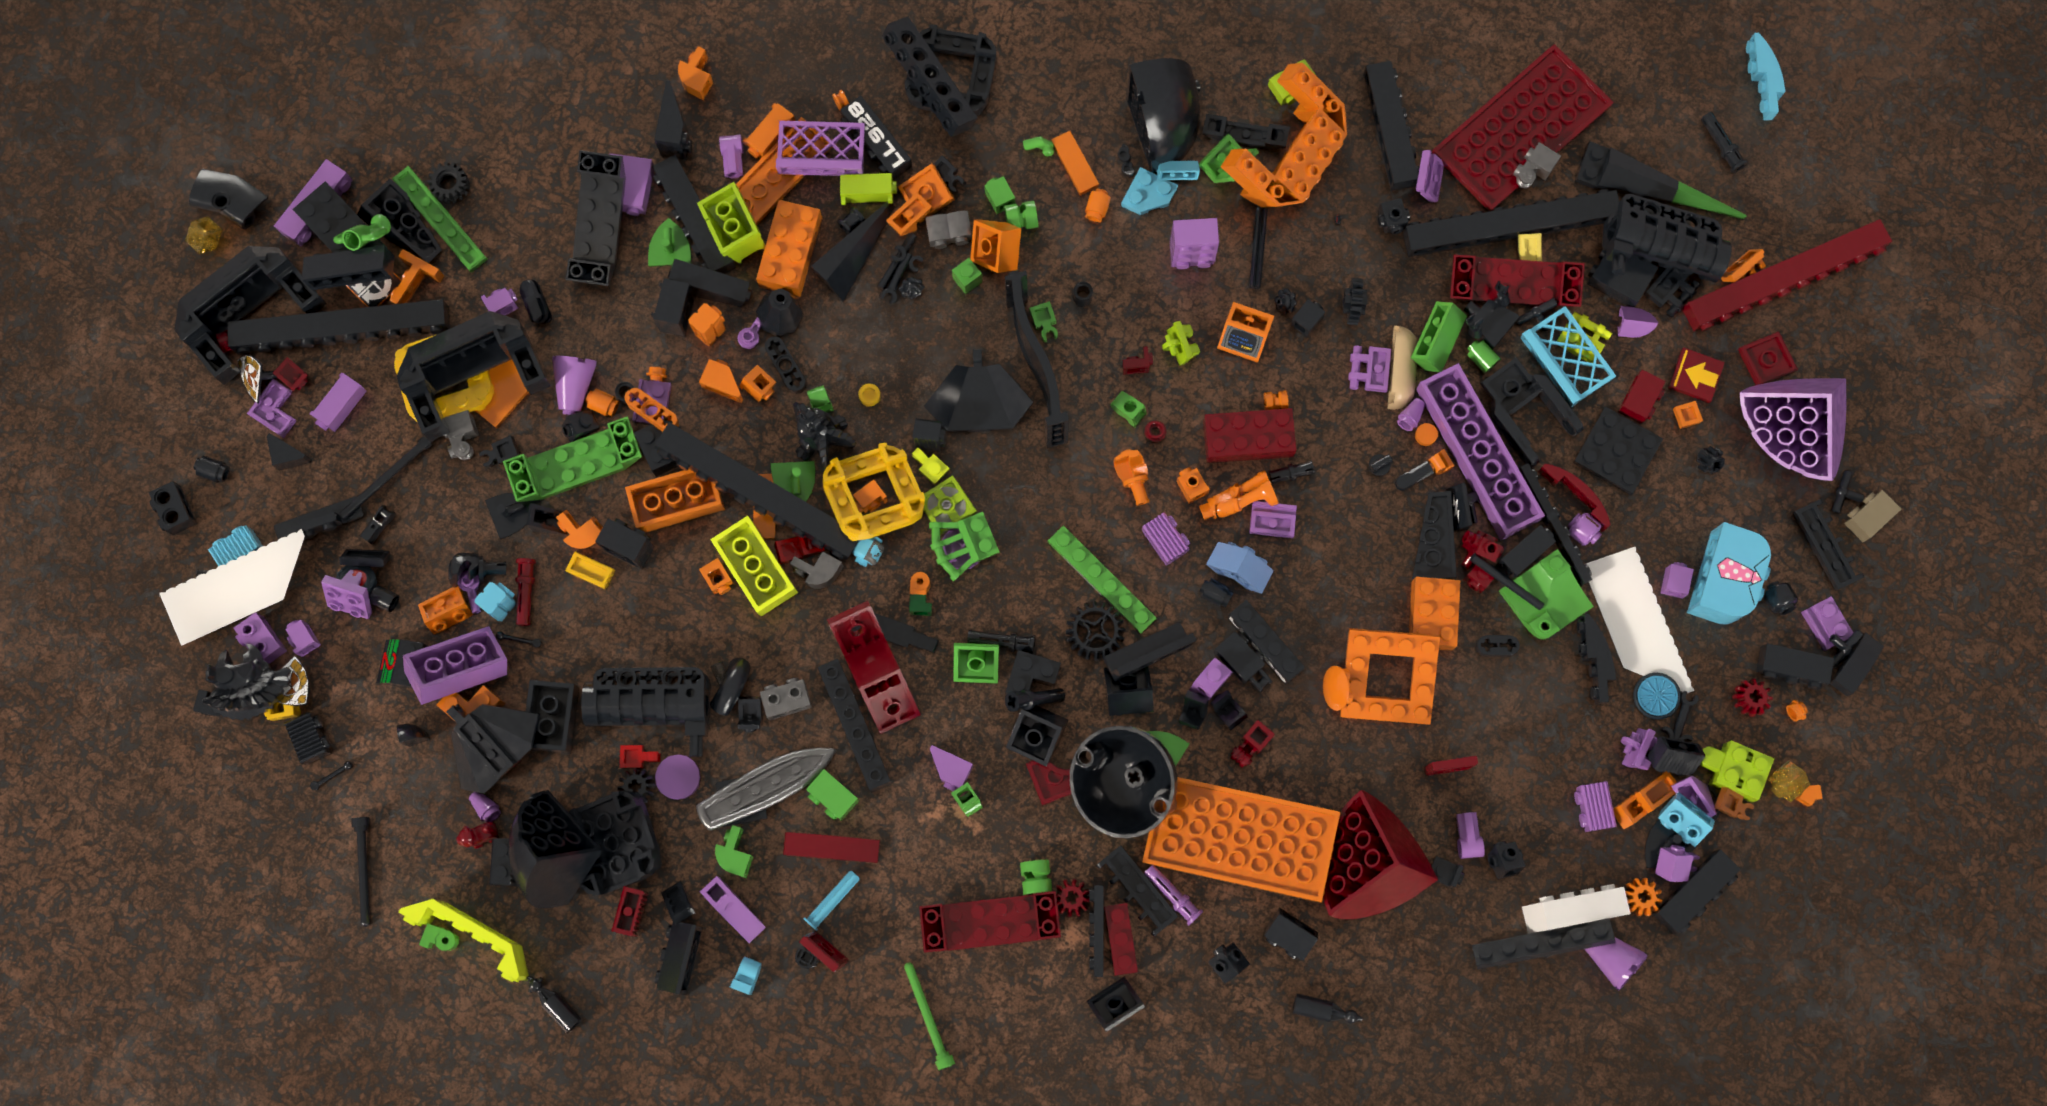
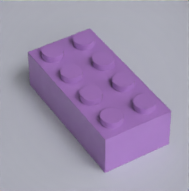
[403,626,507,705]

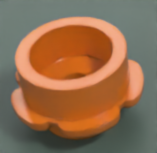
[646,367,667,382]
[1786,700,1808,721]

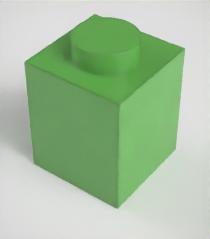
[984,176,1015,214]
[952,258,983,294]

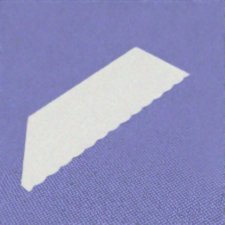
[159,529,305,646]
[1586,547,1695,693]

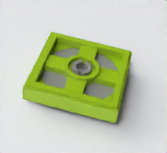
[924,475,977,536]

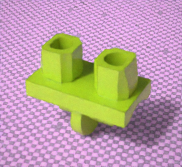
[1162,321,1200,366]

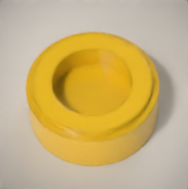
[858,384,881,406]

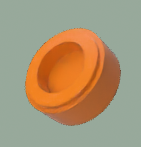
[1415,423,1438,446]

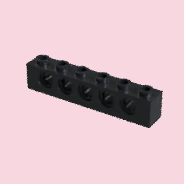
[882,16,978,137]
[817,658,892,793]

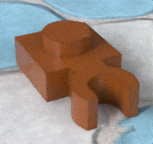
[1714,787,1754,820]

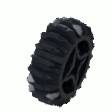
[1065,601,1126,661]

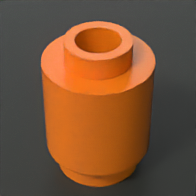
[1085,189,1111,222]
[585,388,620,417]

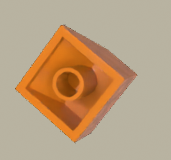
[971,219,1021,273]

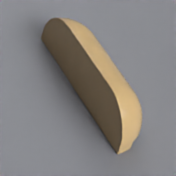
[1387,325,1418,410]

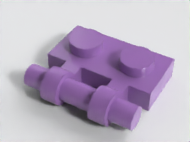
[1348,346,1391,393]

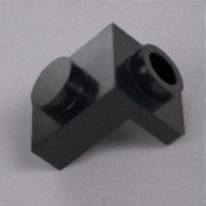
[562,409,600,442]
[1179,690,1209,730]
[1210,690,1248,731]
[737,696,762,732]

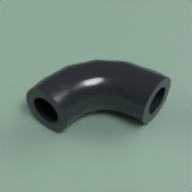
[710,657,751,716]

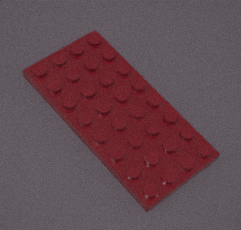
[1432,44,1614,212]

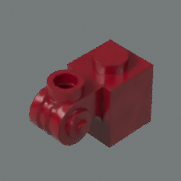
[1230,720,1275,768]

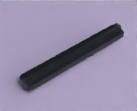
[1249,206,1268,289]

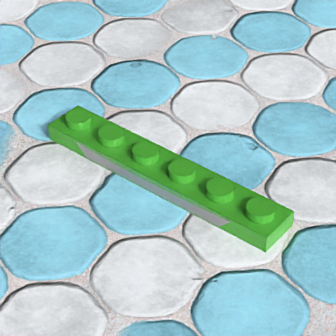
[1048,526,1157,634]

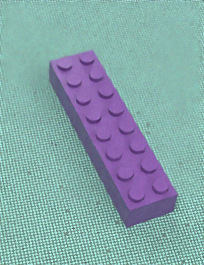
[1416,363,1545,541]

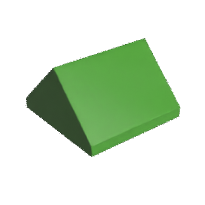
[954,643,999,683]

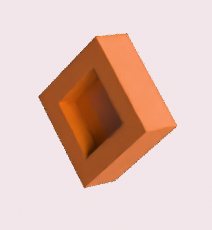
[1673,401,1703,429]

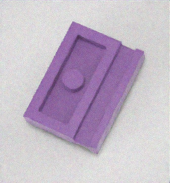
[1416,150,1444,203]
[632,379,672,425]
[1249,501,1297,538]
[1801,596,1853,651]

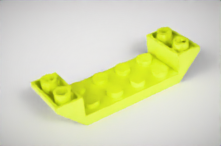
[399,899,529,982]

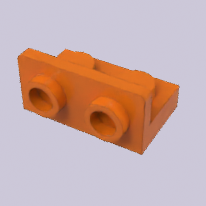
[418,585,473,635]

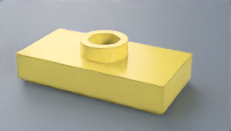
[1518,233,1542,261]

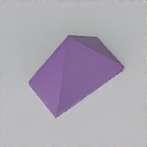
[1671,775,1717,817]

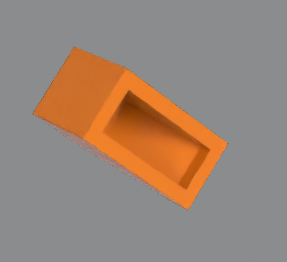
[699,359,743,404]

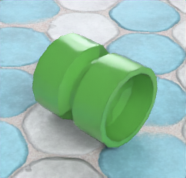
[1004,200,1038,230]
[1020,860,1052,895]

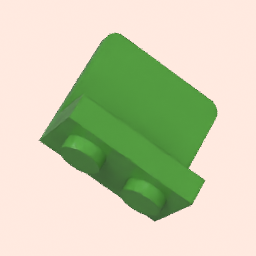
[1199,134,1259,183]

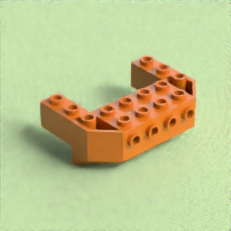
[1221,62,1347,207]

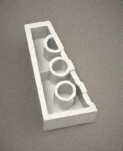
[1522,884,1630,934]

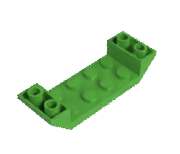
[503,416,642,502]

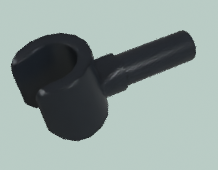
[1468,491,1480,524]

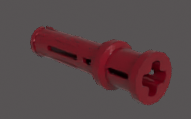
[515,558,536,626]

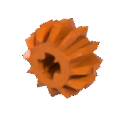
[1625,878,1662,917]

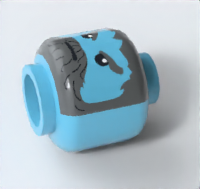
[852,536,884,567]

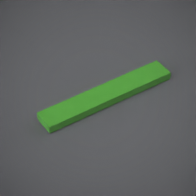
[392,166,488,273]

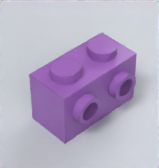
[234,612,287,664]

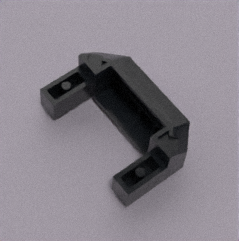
[174,246,327,385]
[396,311,551,441]

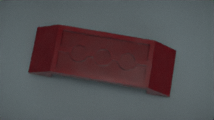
[1450,254,1585,307]
[919,891,1061,953]

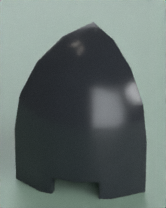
[397,723,430,747]

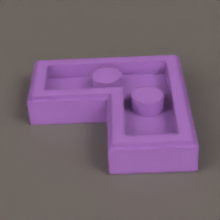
[247,379,296,438]

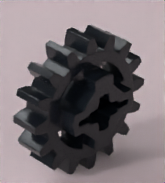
[1342,278,1368,325]

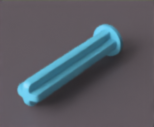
[804,871,860,931]

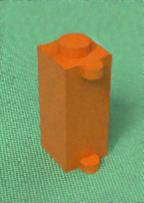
[742,103,796,159]

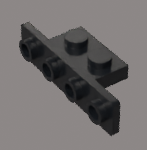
[274,496,364,540]

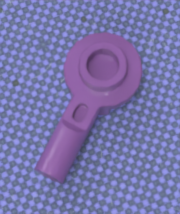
[738,317,761,349]
[457,570,481,614]

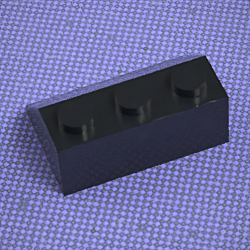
[655,922,703,995]

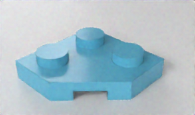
[1121,167,1178,215]

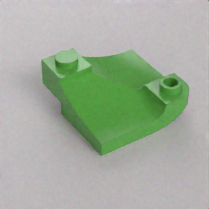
[1499,549,1594,639]

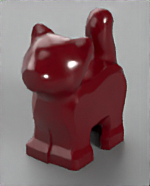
[456,822,499,849]

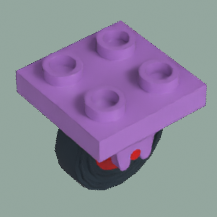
[321,565,377,619]

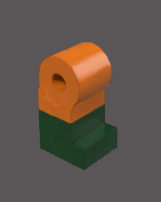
[909,572,933,616]

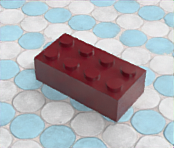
[1203,408,1296,463]

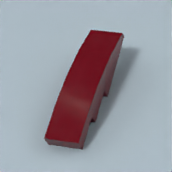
[783,832,880,863]

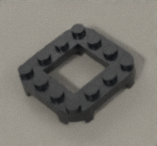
[905,25,996,116]

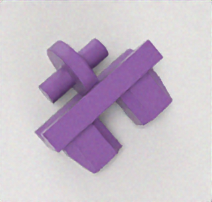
[1621,728,1658,770]

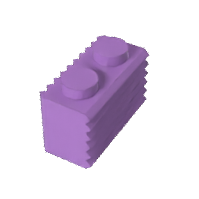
[1142,512,1190,566]
[1574,782,1617,832]

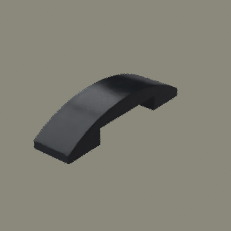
[1202,114,1290,149]

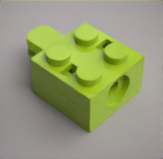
[1700,741,1774,803]

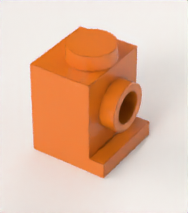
[739,365,776,402]
[1177,467,1210,504]
[853,480,888,513]
[699,558,733,595]

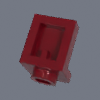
[1122,346,1153,375]

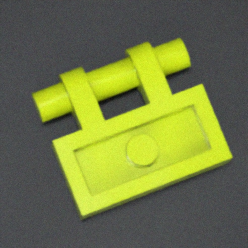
[1557,311,1612,363]

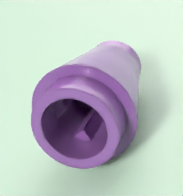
[1397,398,1426,431]
[469,792,501,822]

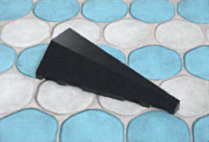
[811,201,895,302]

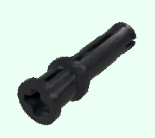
[1700,112,1749,174]
[967,630,1036,654]
[1005,688,1065,712]

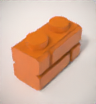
[688,303,726,346]

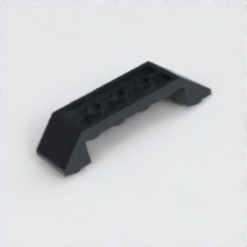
[566,150,626,286]

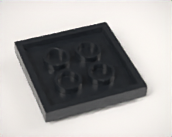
[1573,406,1663,495]

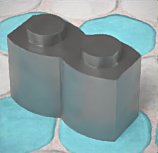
[926,211,972,249]

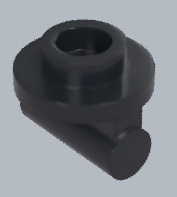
[1368,454,1393,476]

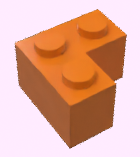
[437,685,506,718]

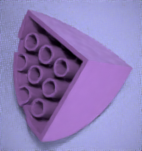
[1740,378,1846,481]

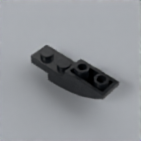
[1577,614,1616,705]

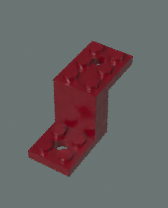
[827,601,921,734]

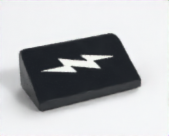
[1446,483,1472,532]

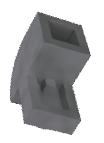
[790,552,844,589]

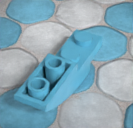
[1746,33,1785,120]

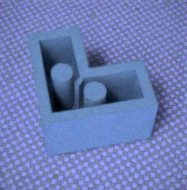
[1206,542,1274,593]

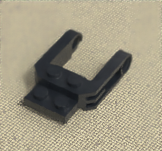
[1480,357,1584,468]

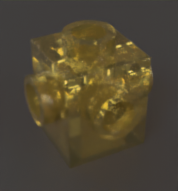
[185,216,222,254]
[1769,761,1810,802]

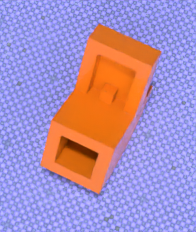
[678,46,713,100]
[556,509,603,549]

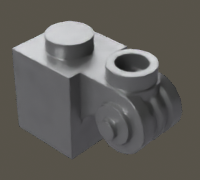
[1513,142,1561,188]
[444,410,479,460]

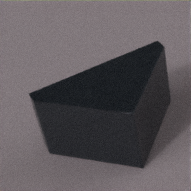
[267,433,312,471]
[527,503,567,535]

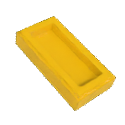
[565,551,616,590]

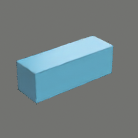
[1157,161,1200,180]

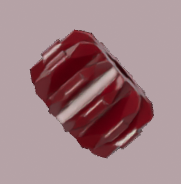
[1732,678,1773,717]
[1056,879,1091,918]

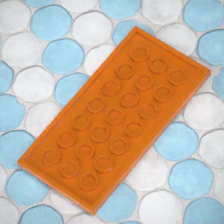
[1142,777,1341,903]

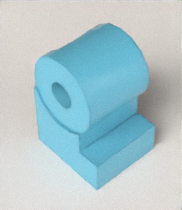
[730,957,762,995]

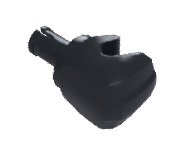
[448,553,506,587]

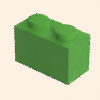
[806,769,859,821]

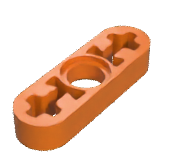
[625,388,679,432]

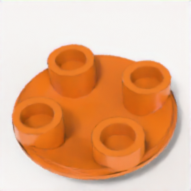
[1323,666,1353,711]

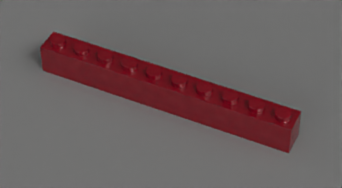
[1682,219,1892,331]

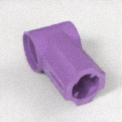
[719,134,743,179]
[1456,812,1484,859]

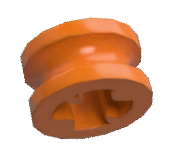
[832,90,849,111]

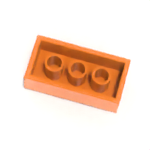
[756,200,822,297]
[625,469,725,533]

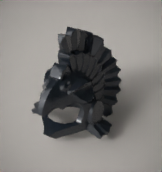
[793,402,857,471]
[202,644,291,721]

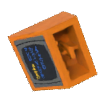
[1217,302,1274,363]

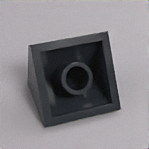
[1086,976,1145,1032]

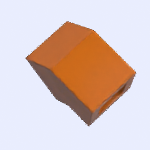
[1795,785,1823,807]

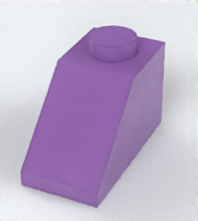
[930,745,973,791]

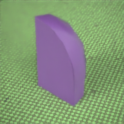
[1617,306,1658,338]

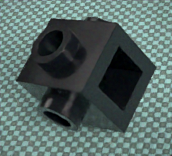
[1377,198,1410,235]
[1487,841,1526,880]
[1208,942,1250,984]

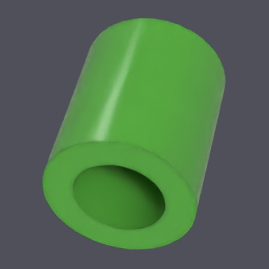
[1467,340,1501,374]

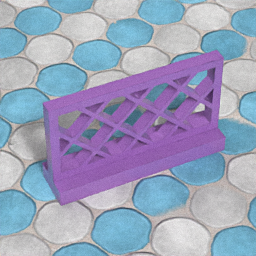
[776,121,865,176]

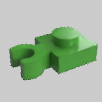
[1029,301,1058,343]

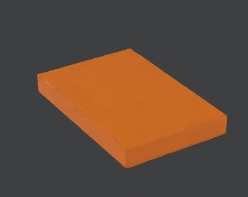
[475,359,529,429]

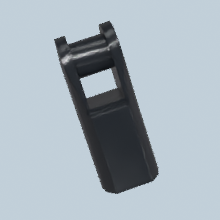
[359,505,396,544]

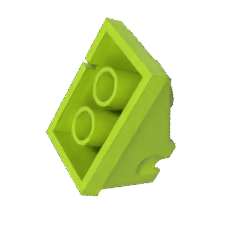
[697,182,766,264]

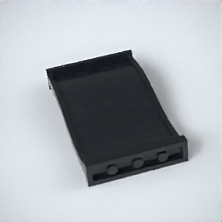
[1005,270,1069,448]

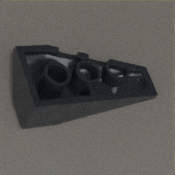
[357,178,442,263]

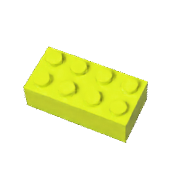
[710,516,798,617]

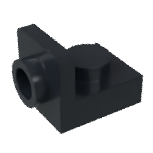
[1431,856,1465,889]

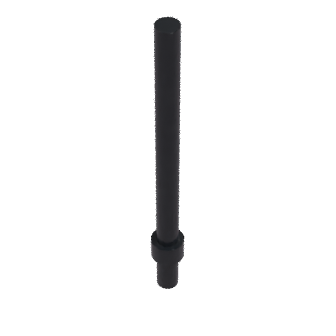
[339,435,435,520]

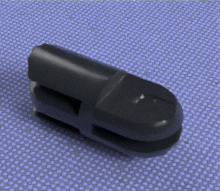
[519,279,552,323]

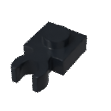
[934,155,966,193]
[479,435,521,468]

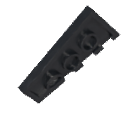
[1412,491,1457,581]
[1089,877,1104,977]

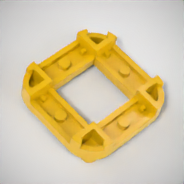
[394,335,494,423]
[823,443,925,541]

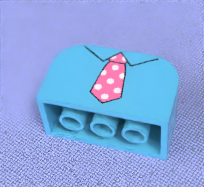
[1687,522,1771,624]

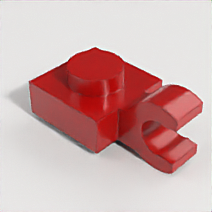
[619,745,661,769]

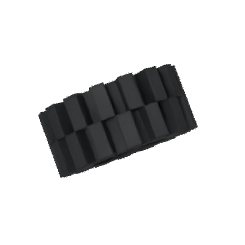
[428,162,470,204]

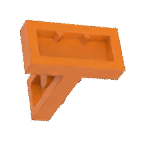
[390,249,444,304]

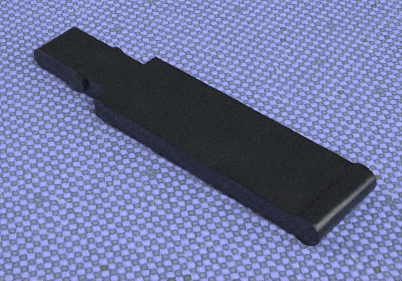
[851,605,939,653]

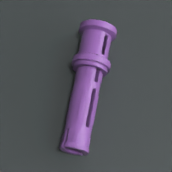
[1144,865,1203,926]

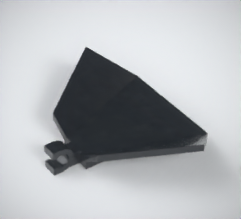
[924,349,1033,432]
[446,704,540,793]

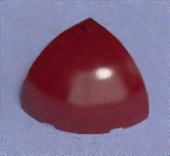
[1323,790,1438,919]

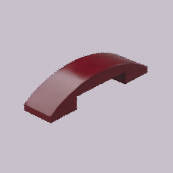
[1538,464,1611,532]

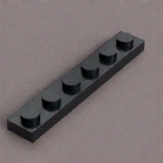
[1519,463,1592,587]
[1472,919,1615,970]

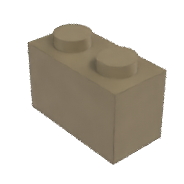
[1844,490,1901,542]

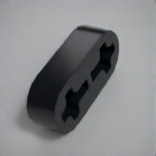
[1475,635,1520,657]

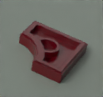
[1026,761,1071,806]

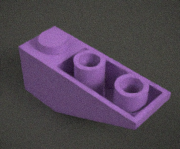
[700,876,766,943]

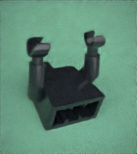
[1464,281,1520,350]

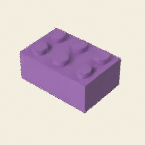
[1170,218,1219,269]

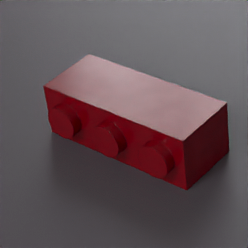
[1104,903,1138,976]

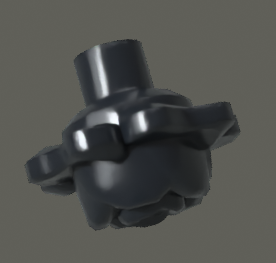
[899,276,925,299]
[1274,288,1297,315]

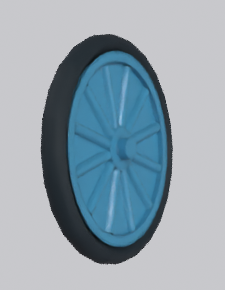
[1633,672,1681,719]

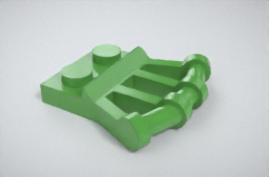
[929,512,1000,582]

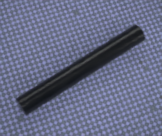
[877,233,917,290]

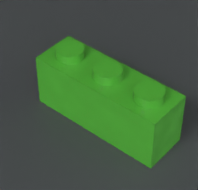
[1411,301,1467,372]

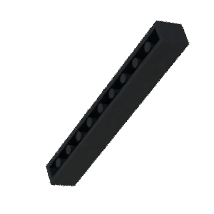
[1403,189,1619,257]
[227,299,450,355]
[654,422,858,560]

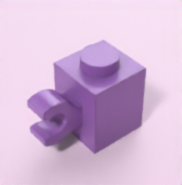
[1655,845,1700,882]

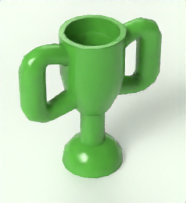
[333,214,391,251]

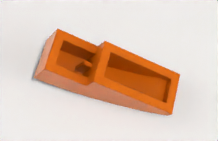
[1613,771,1677,829]

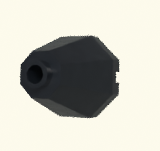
[756,288,803,337]

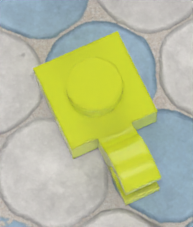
[912,447,950,485]

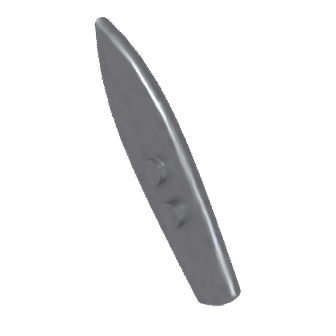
[696,747,836,830]

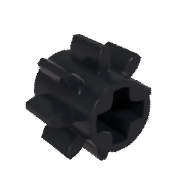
[1696,446,1725,474]

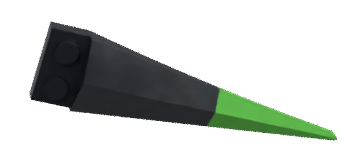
[1574,141,1747,219]

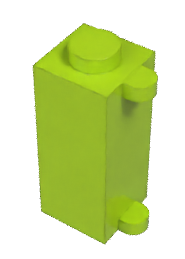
[840,173,897,205]

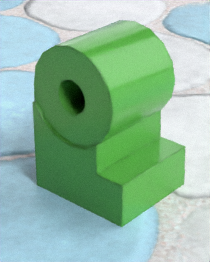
[807,385,834,413]
[1110,391,1147,427]
[951,782,983,817]
[419,923,459,951]

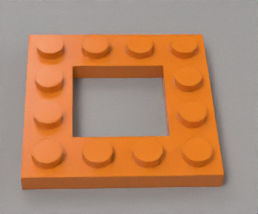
[1340,628,1440,725]

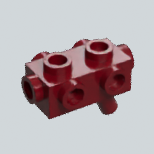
[1461,530,1504,568]

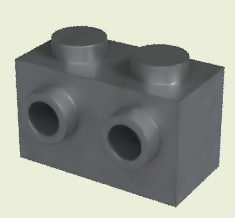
[760,678,812,720]

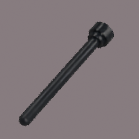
[351,817,370,927]

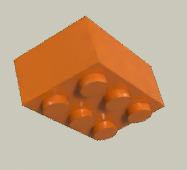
[1409,577,1460,651]

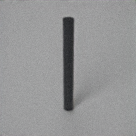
[1470,553,1544,610]

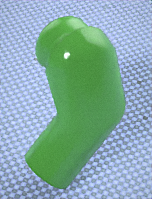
[1023,137,1055,156]

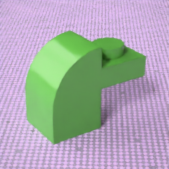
[715,825,753,878]

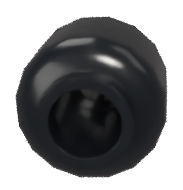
[1764,581,1798,616]

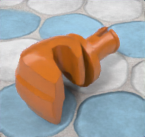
[1114,449,1150,506]

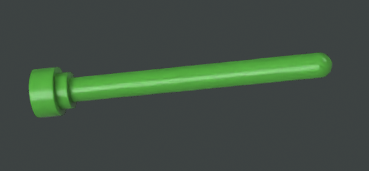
[904,962,955,1071]

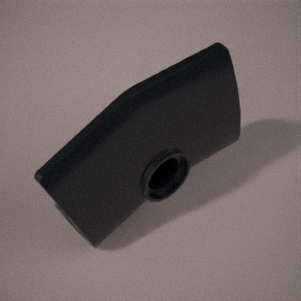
[189,169,268,230]

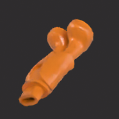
[1199,470,1279,520]

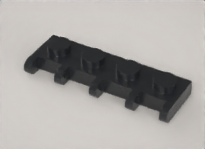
[1793,499,1864,591]
[1096,845,1178,937]

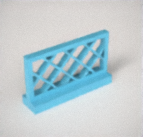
[1521,306,1616,408]

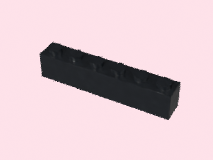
[1363,61,1420,191]
[652,155,736,274]

